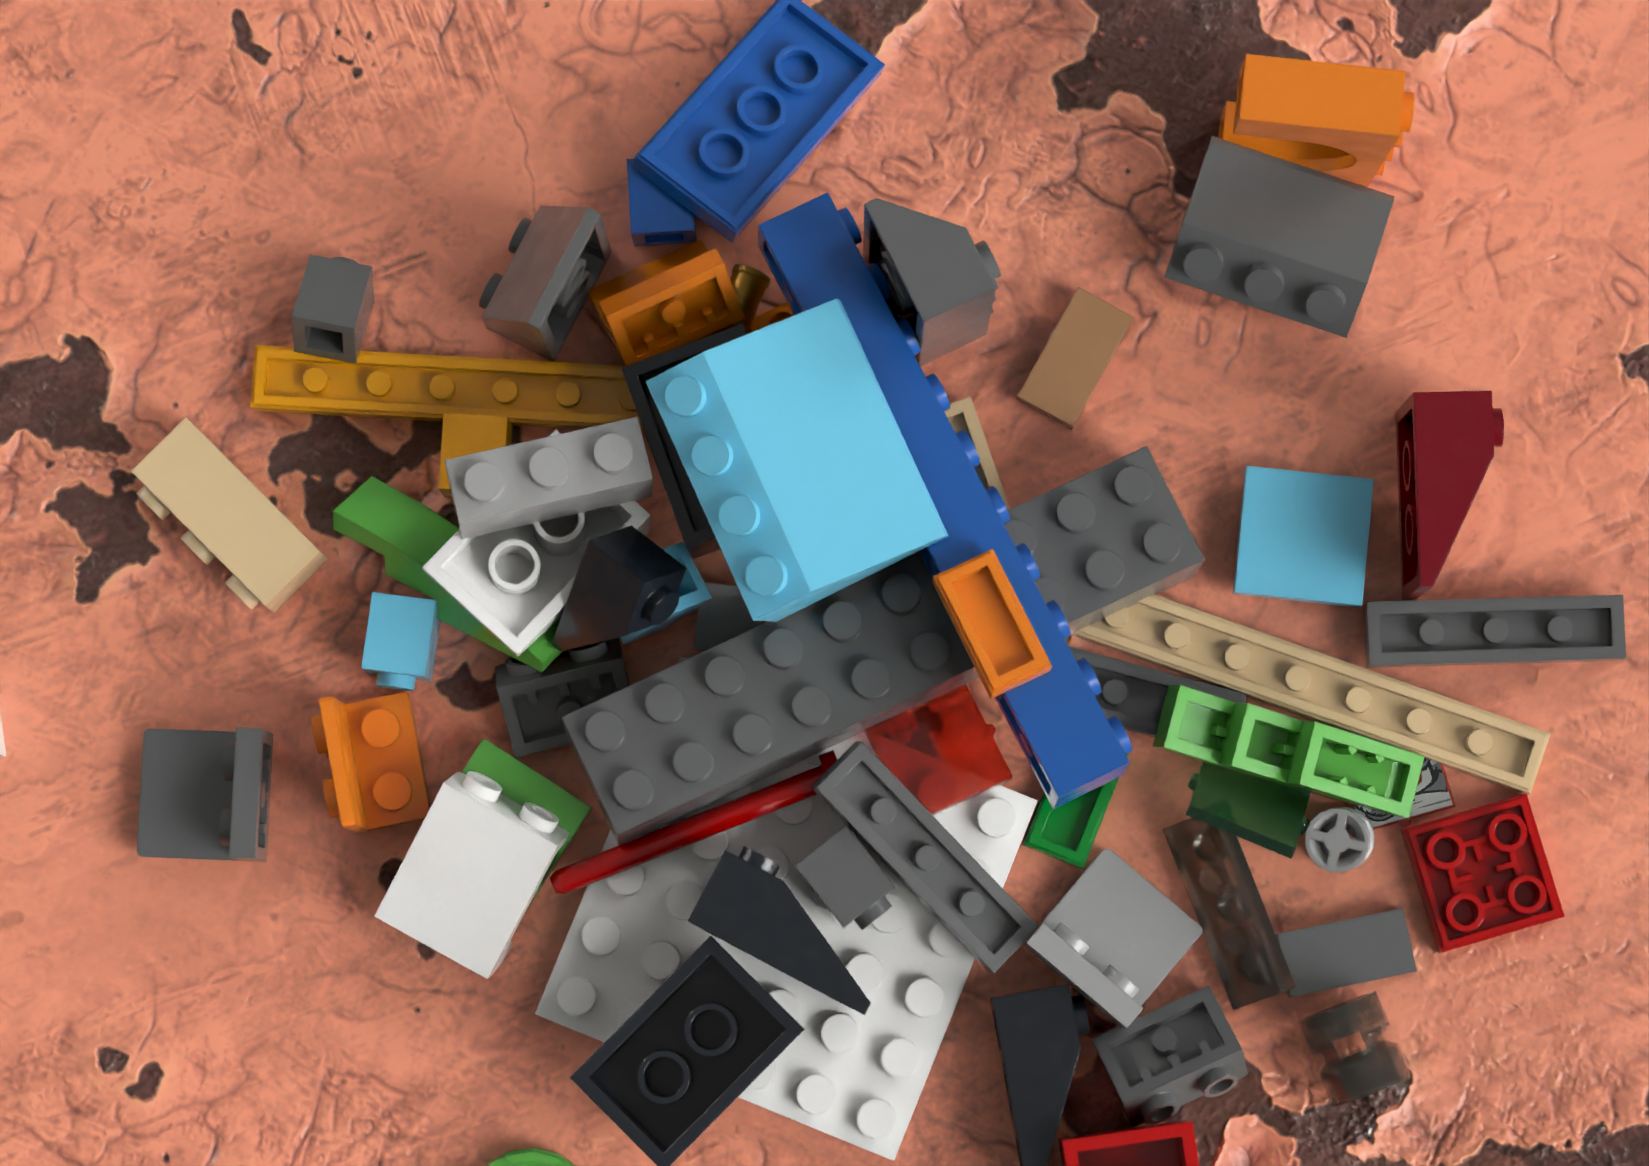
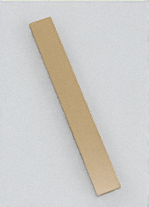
[1071,595,1551,795]

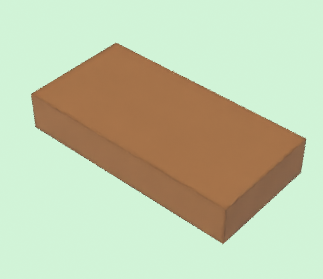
[1016,287,1134,430]

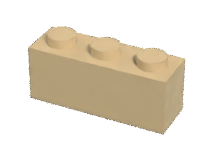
[131,418,328,613]

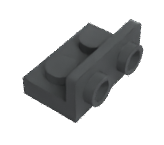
[495,637,630,758]
[1092,986,1248,1127]

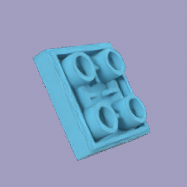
[1232,466,1374,608]

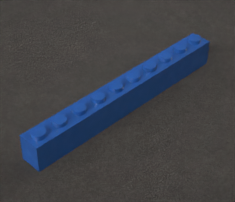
[758,192,1132,809]

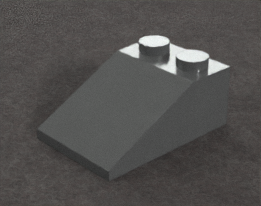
[479,206,612,362]

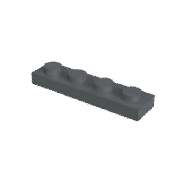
[1363,595,1626,668]
[811,741,1039,973]

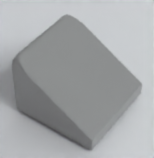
[694,582,762,651]

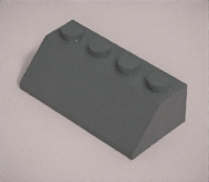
[863,198,1001,367]

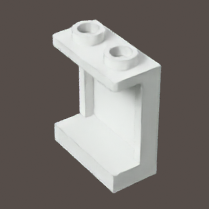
[374,771,570,979]

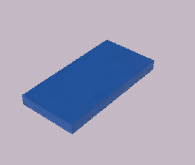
[632,0,885,243]

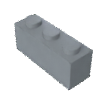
[445,417,653,539]

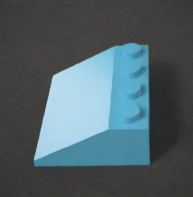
[646,298,948,622]

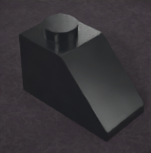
[552,525,687,652]

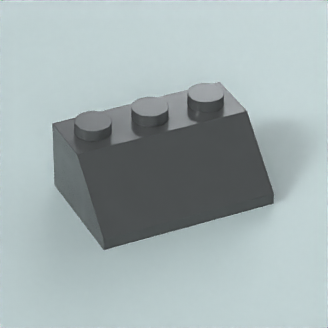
[1164,136,1395,338]

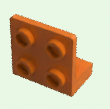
[589,240,745,366]
[311,692,431,833]

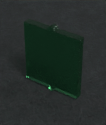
[1185,762,1310,858]

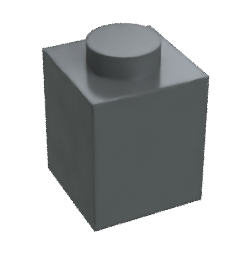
[291,254,374,363]
[795,825,895,930]

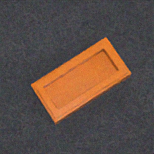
[932,549,1052,699]

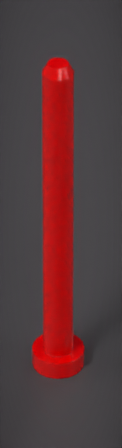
[550,750,838,894]

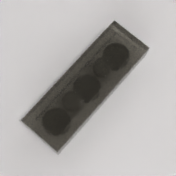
[1162,805,1296,1010]

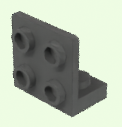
[137,727,274,862]

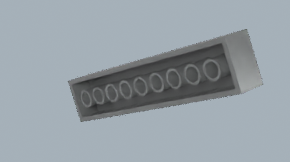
[562,446,1205,846]

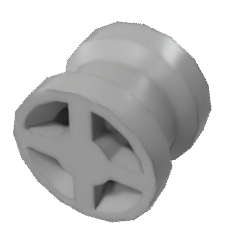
[1305,807,1375,872]

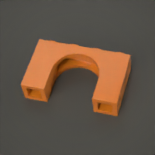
[1218,54,1415,187]

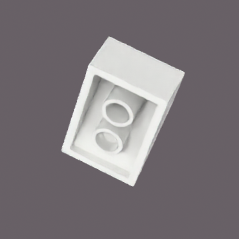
[422,430,650,657]

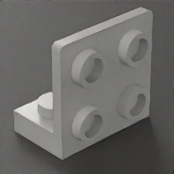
[1023,849,1203,1028]

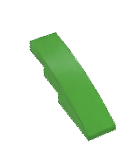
[333,476,563,672]
[1153,684,1425,818]

